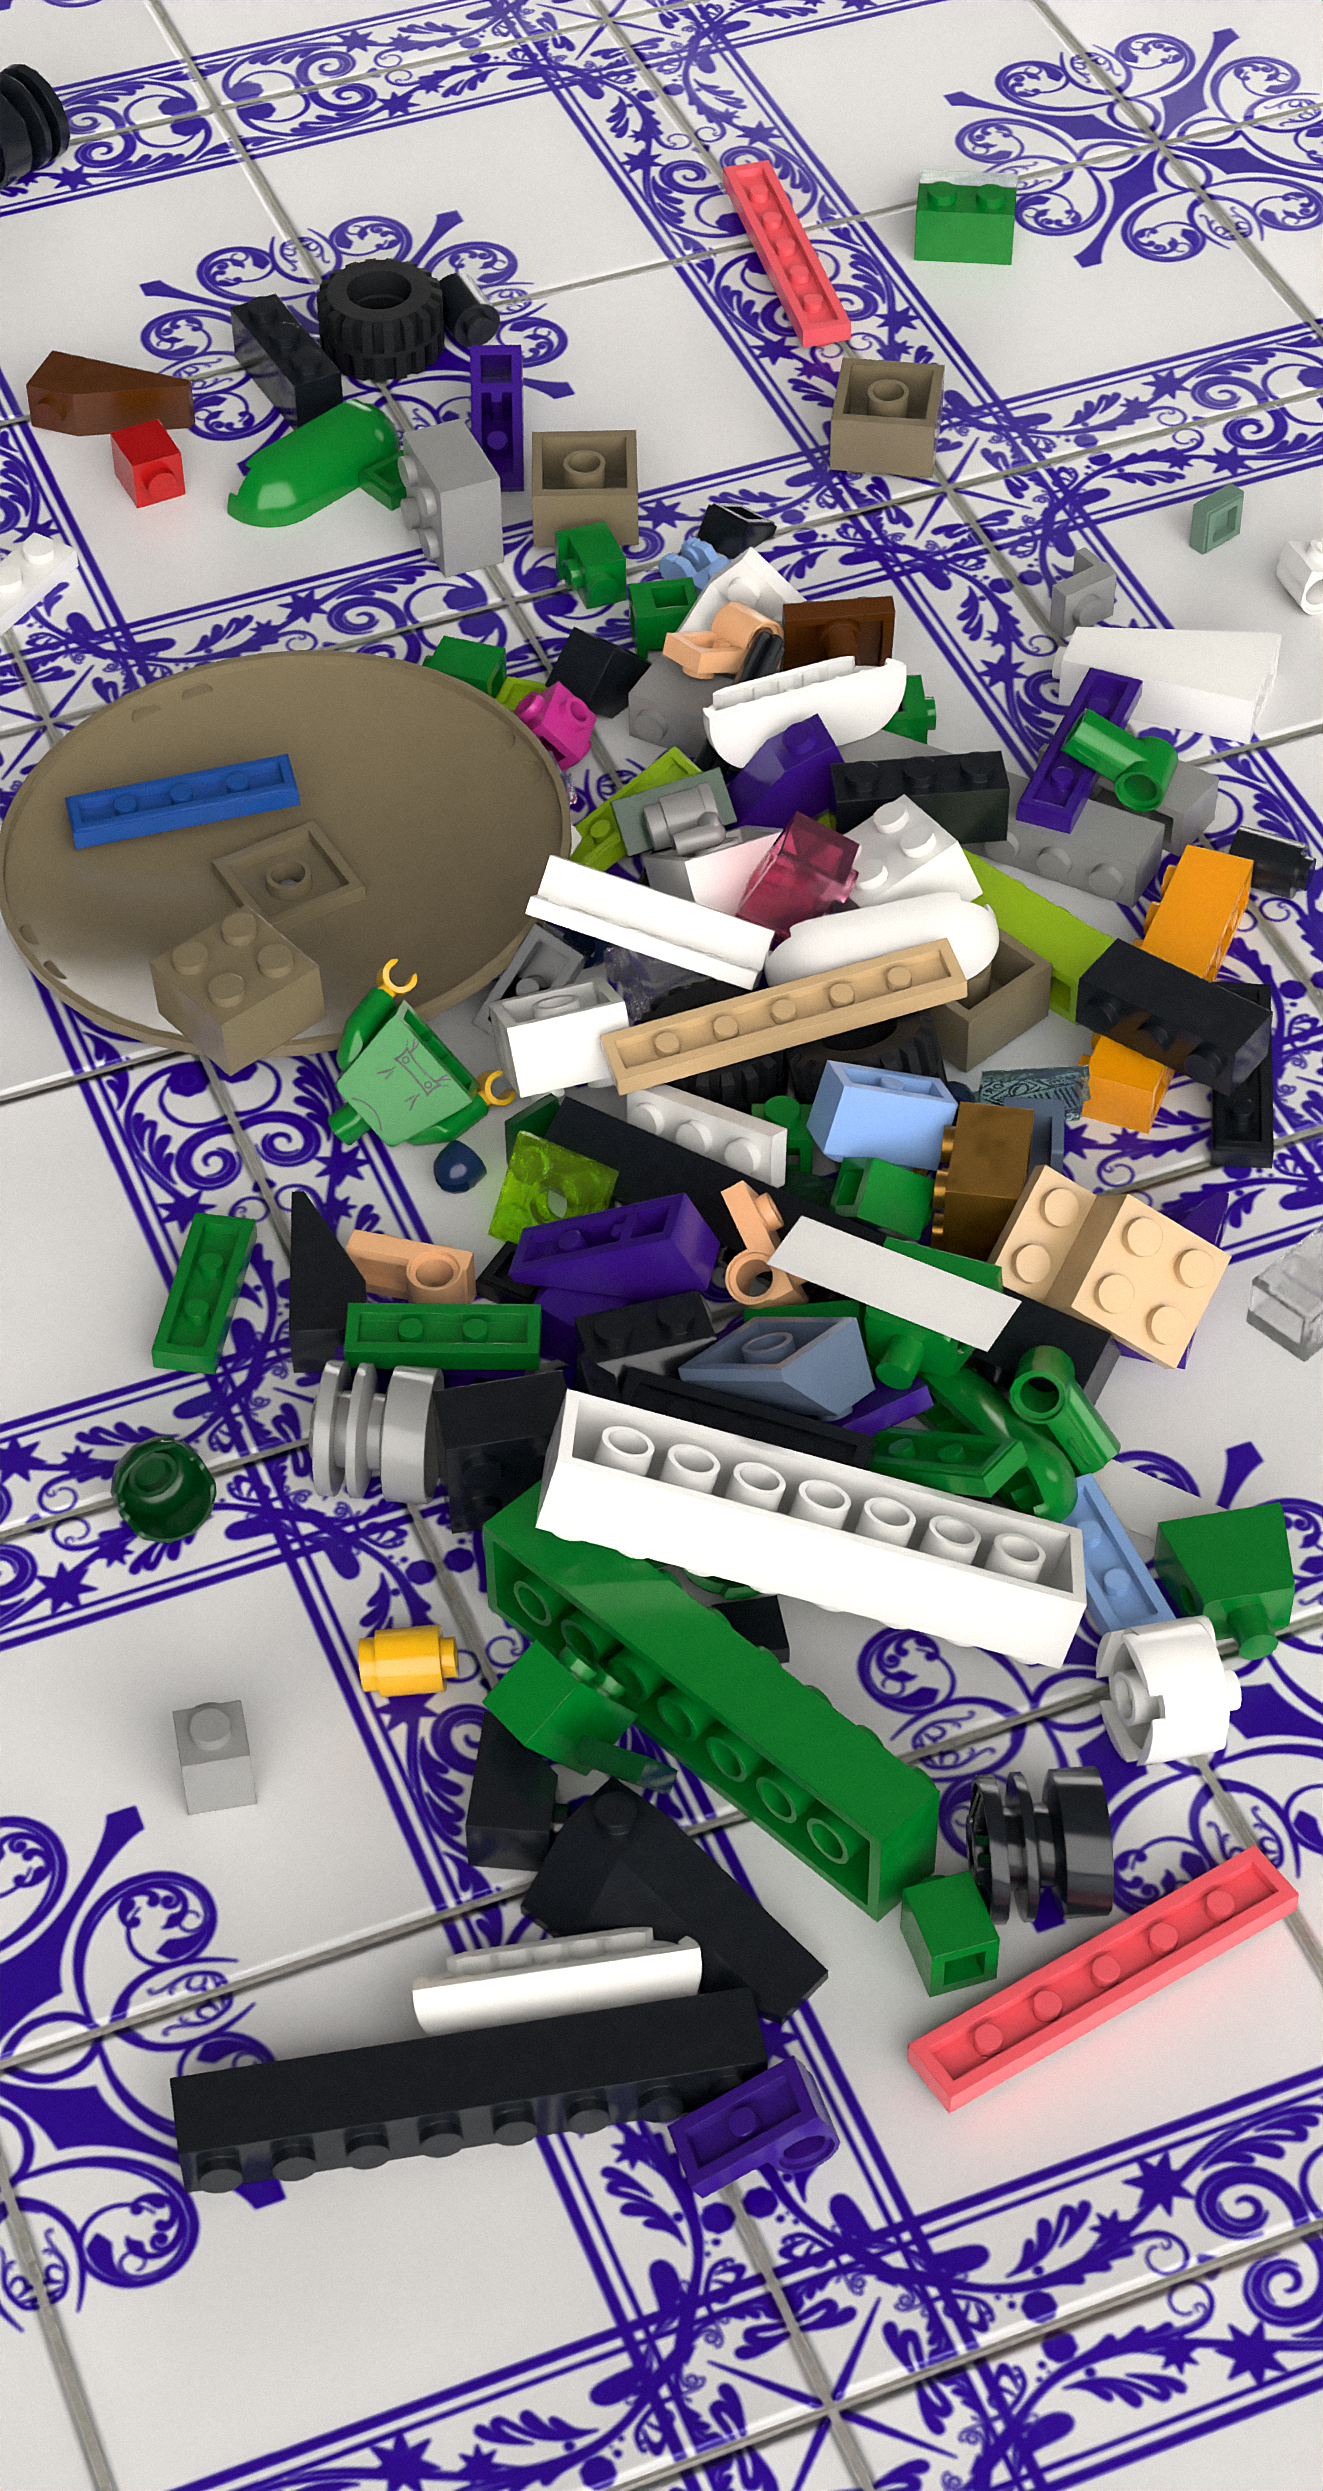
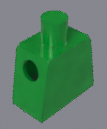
[864,1236,1003,1390]
[1153,1502,1295,1660]

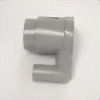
[642,782,726,857]

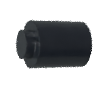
[439,273,500,348]
[1228,826,1316,899]

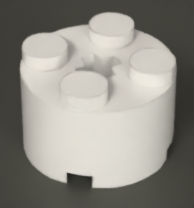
[1096,1615,1242,1766]

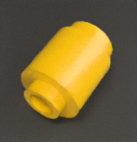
[358,1624,459,1697]

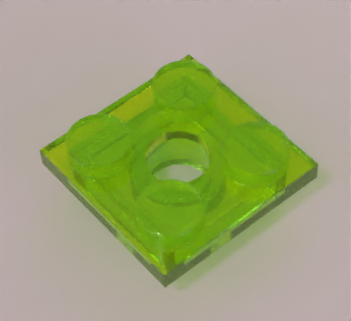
[488,1130,619,1244]

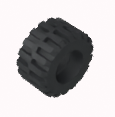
[317,258,445,382]
[640,981,788,1116]
[785,1009,949,1104]

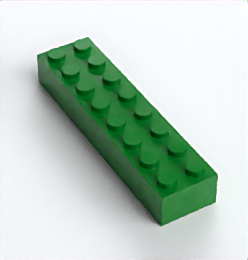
[483,1479,940,1923]

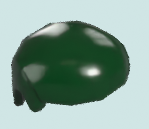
[110,1436,217,1544]

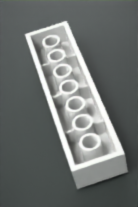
[535,1389,1087,1669]

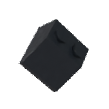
[574,1290,717,1393]

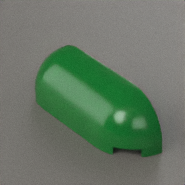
[227,399,401,528]
[915,1365,1078,1523]

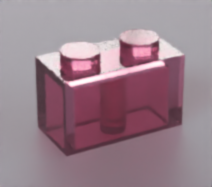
[735,811,860,943]

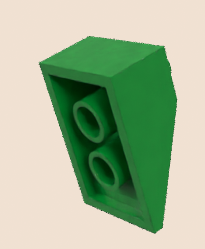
[914,170,1018,265]

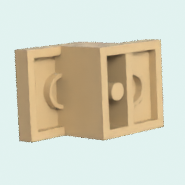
[986,1165,1232,1369]

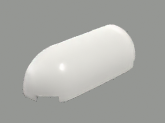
[703,656,906,768]
[764,892,999,987]
[412,1927,702,2037]

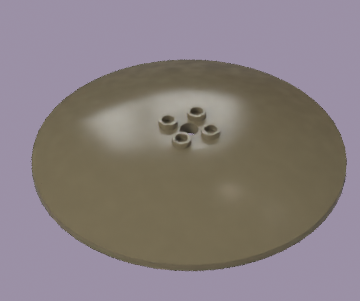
[0,650,572,1058]

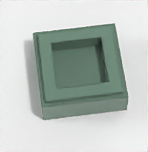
[1189,483,1244,555]

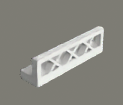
[525,855,777,991]

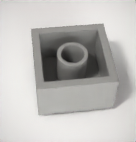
[398,418,504,578]

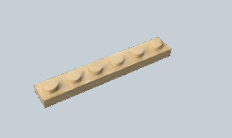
[600,937,967,1096]

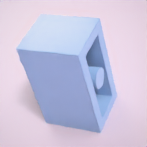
[806,1060,958,1172]

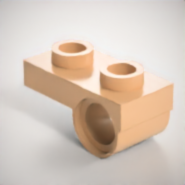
[662,601,784,679]
[721,1180,809,1309]
[346,1229,476,1304]

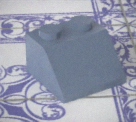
[678,1317,875,1422]

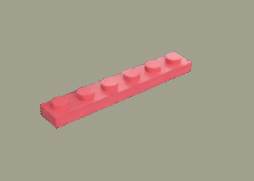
[723,160,851,348]
[907,1845,1299,2113]

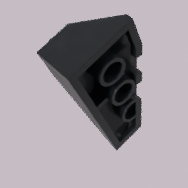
[520,1776,828,2025]

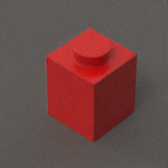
[110,419,186,508]

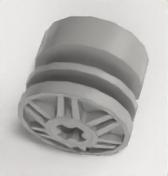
[309,1360,445,1504]

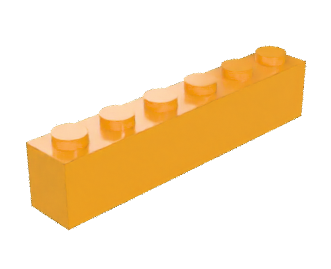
[1073,844,1254,1134]

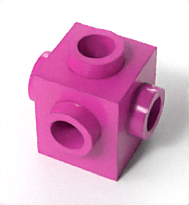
[514,681,597,774]

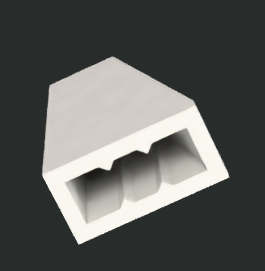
[1052,627,1281,744]

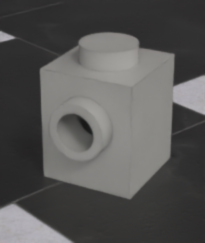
[172,1700,257,1815]

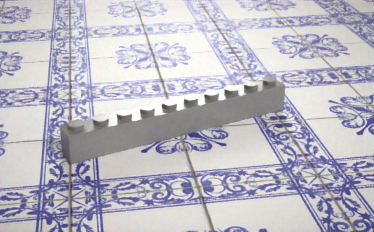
[628,655,1165,908]

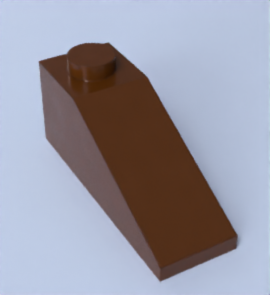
[26,350,196,436]

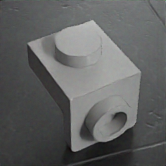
[1049,547,1117,639]

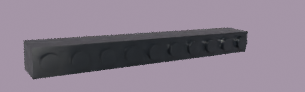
[532,1096,1121,1406]

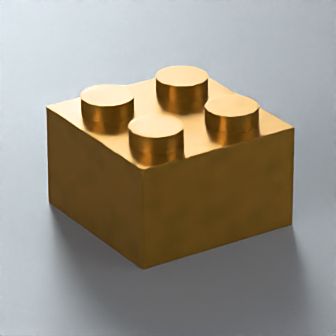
[931,1101,1034,1262]

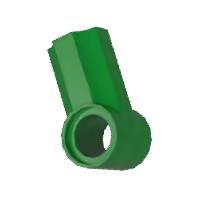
[1060,708,1179,812]
[1010,1345,1121,1477]

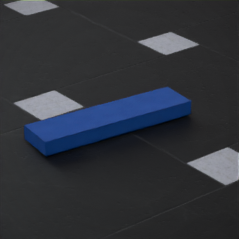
[65,754,300,849]

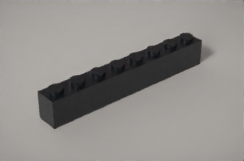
[170,1986,768,2193]

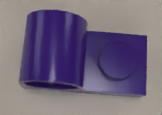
[667,2055,840,2198]

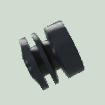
[0,64,70,190]
[966,1766,1114,1925]

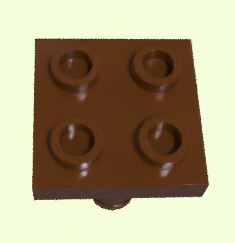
[779,596,895,673]

